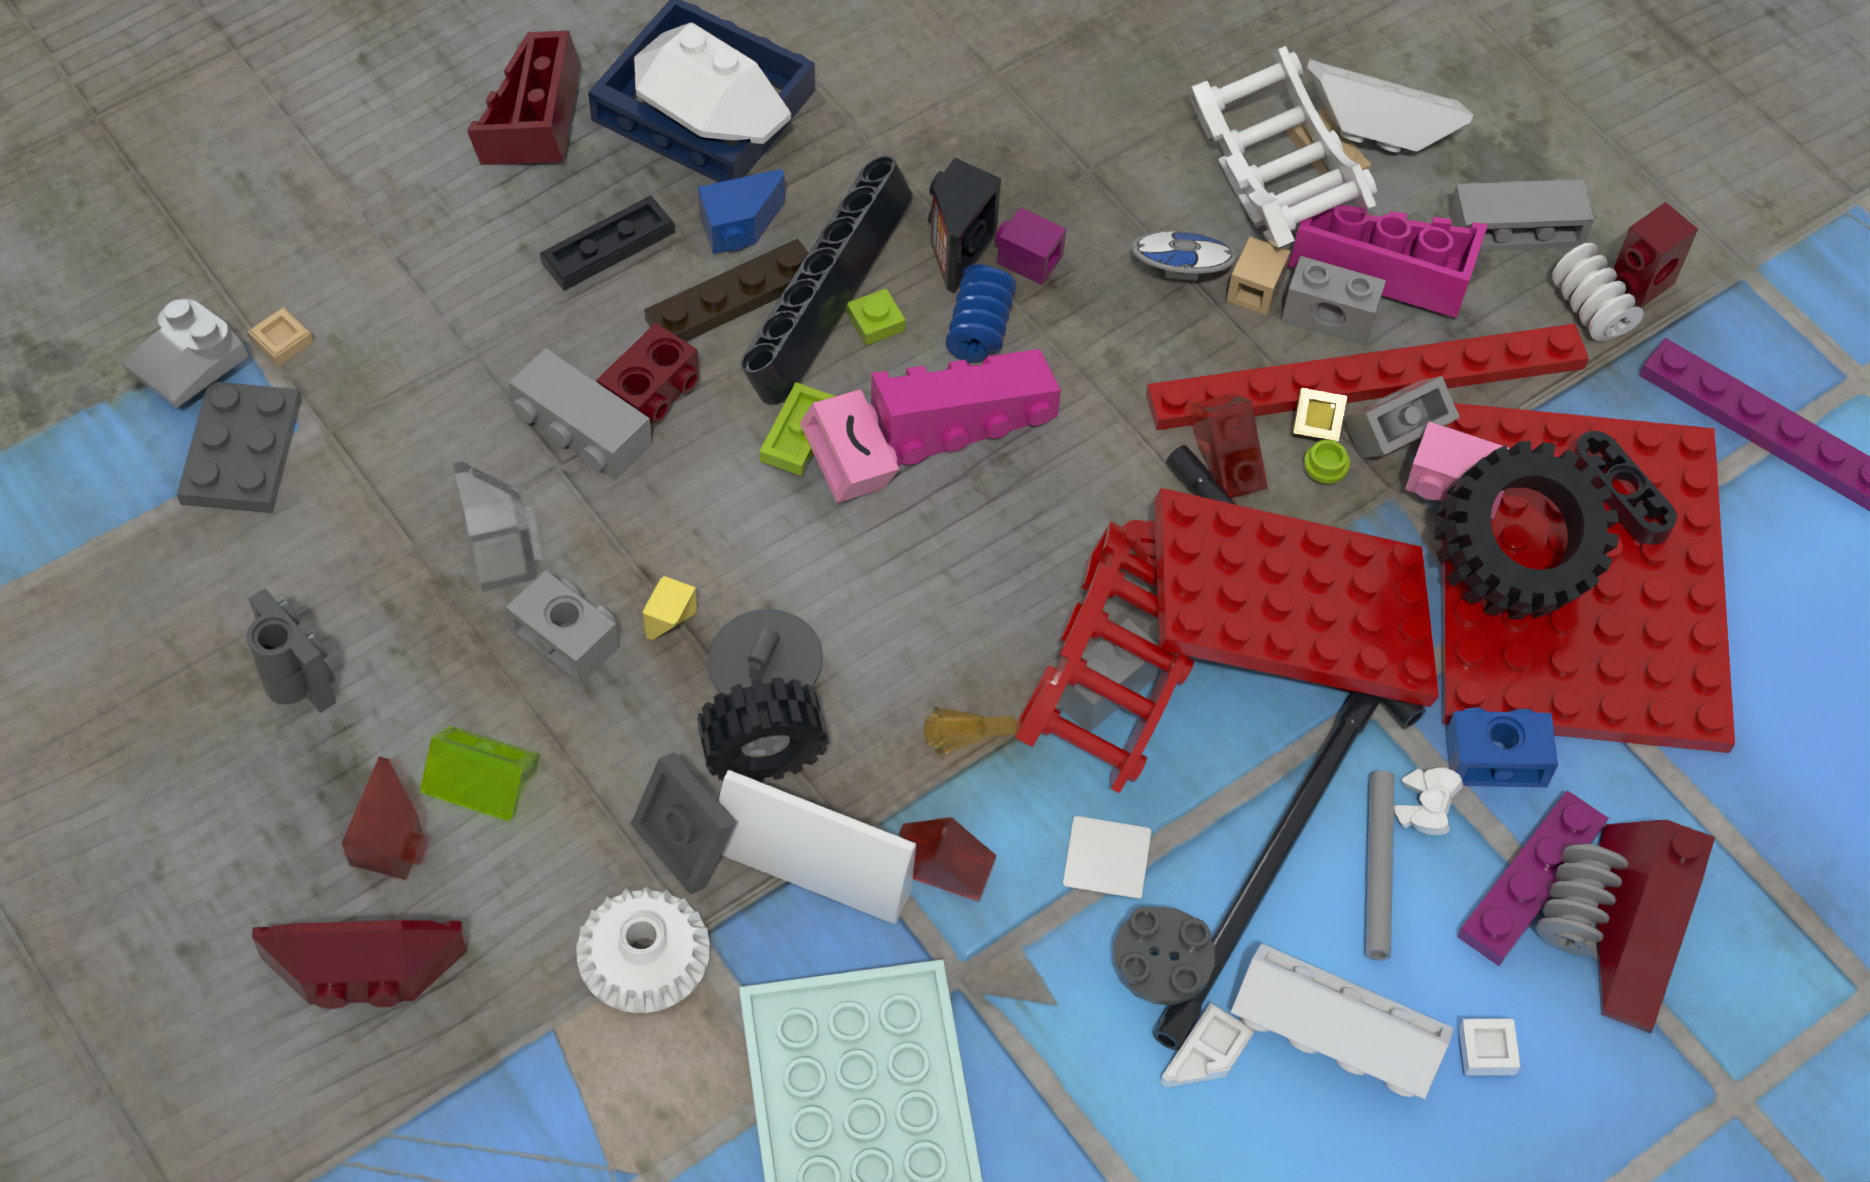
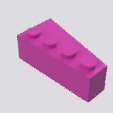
[1289,205,1488,318]
[871,349,1061,466]

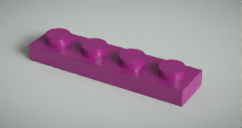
[1457,790,1609,966]

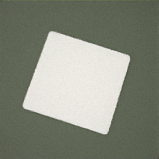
[1063,816,1151,899]

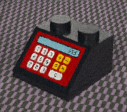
[928,158,1001,293]

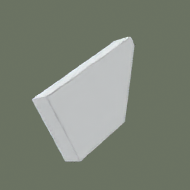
[1160,1003,1255,1088]

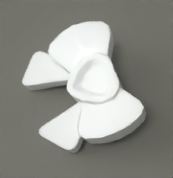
[1394,767,1463,835]

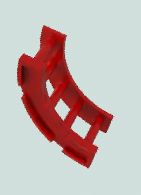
[1015,521,1194,793]

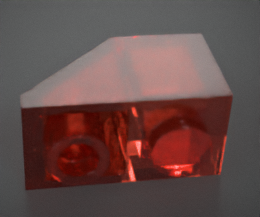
[1190,393,1268,499]

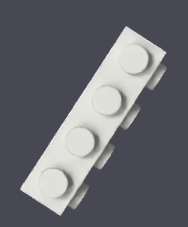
[1231,943,1454,1099]

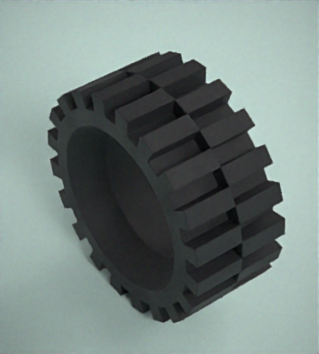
[1434,441,1619,620]

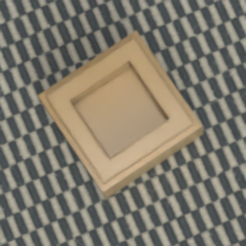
[247,307,314,367]

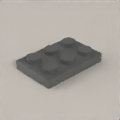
[177,382,302,513]

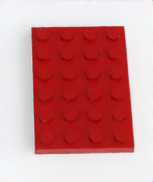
[1154,488,1439,707]

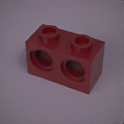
[596,323,700,425]

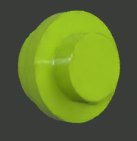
[1304,440,1350,484]

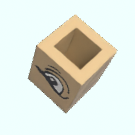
[1226,237,1291,316]

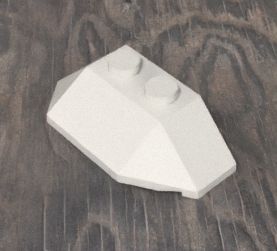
[634,22,791,144]
[1307,59,1473,153]

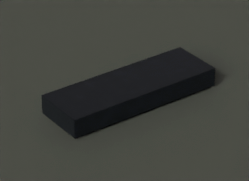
[540,196,675,291]

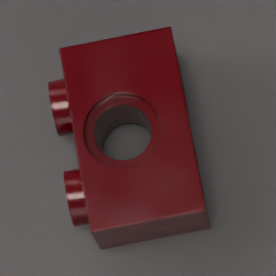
[1613,202,1698,308]

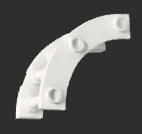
[1186,46,1377,248]

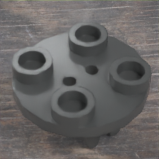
[1113,907,1215,1005]

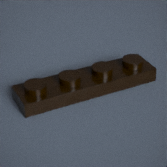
[644,238,809,342]

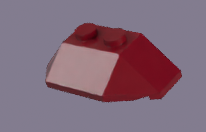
[252,920,468,1009]

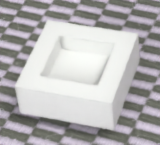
[1459,1019,1521,1076]

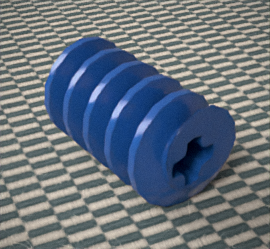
[946,264,1016,363]

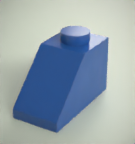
[698,169,785,254]

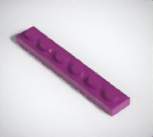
[1639,338,1870,511]

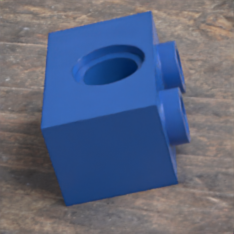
[1445,708,1558,787]

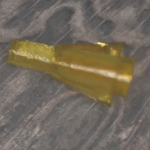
[924,706,1016,755]

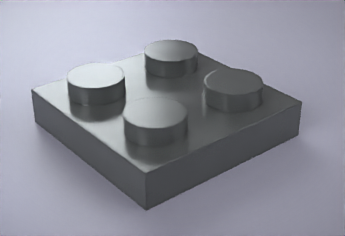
[630,753,736,894]

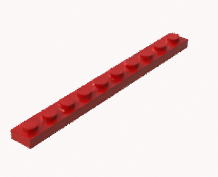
[1146,323,1589,431]

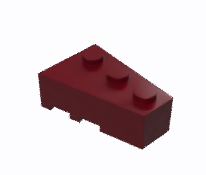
[467,30,581,165]

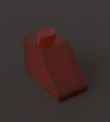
[342,757,427,880]

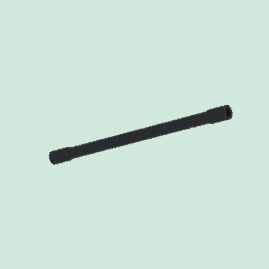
[1153,691,1381,1050]

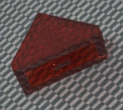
[898,817,997,902]

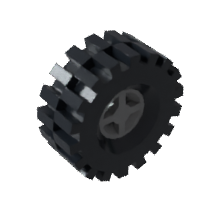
[697,678,829,783]

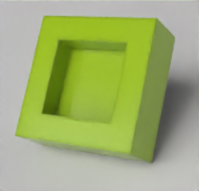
[846,288,906,346]

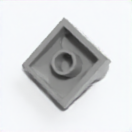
[122,299,249,409]

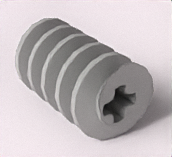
[1536,844,1629,957]

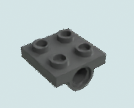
[247,588,336,713]

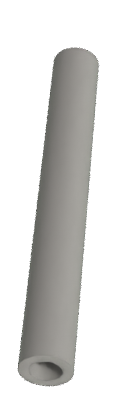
[1365,770,1395,960]

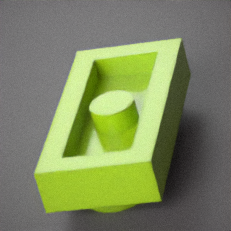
[759,382,835,476]

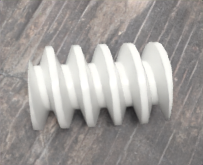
[1552,243,1644,341]

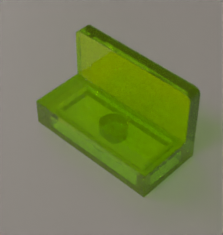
[420,725,540,821]

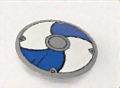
[1132,231,1237,281]

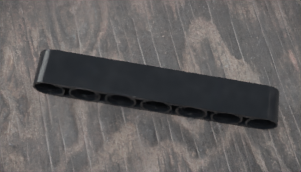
[740,156,913,404]

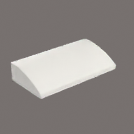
[718,770,916,925]

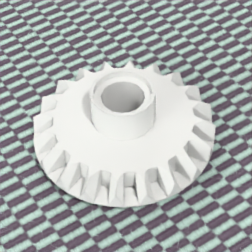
[576,885,710,1013]

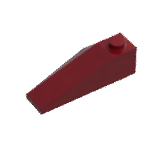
[1595,819,1715,1033]

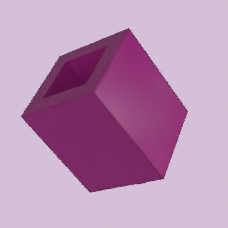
[995,207,1066,285]

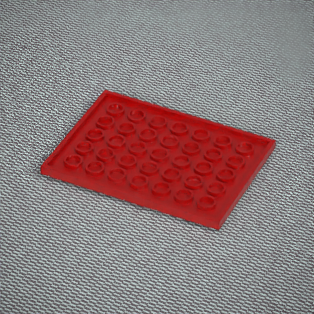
[1441,403,1735,753]

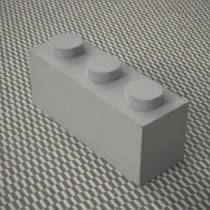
[1448,179,1594,251]
[509,348,652,480]

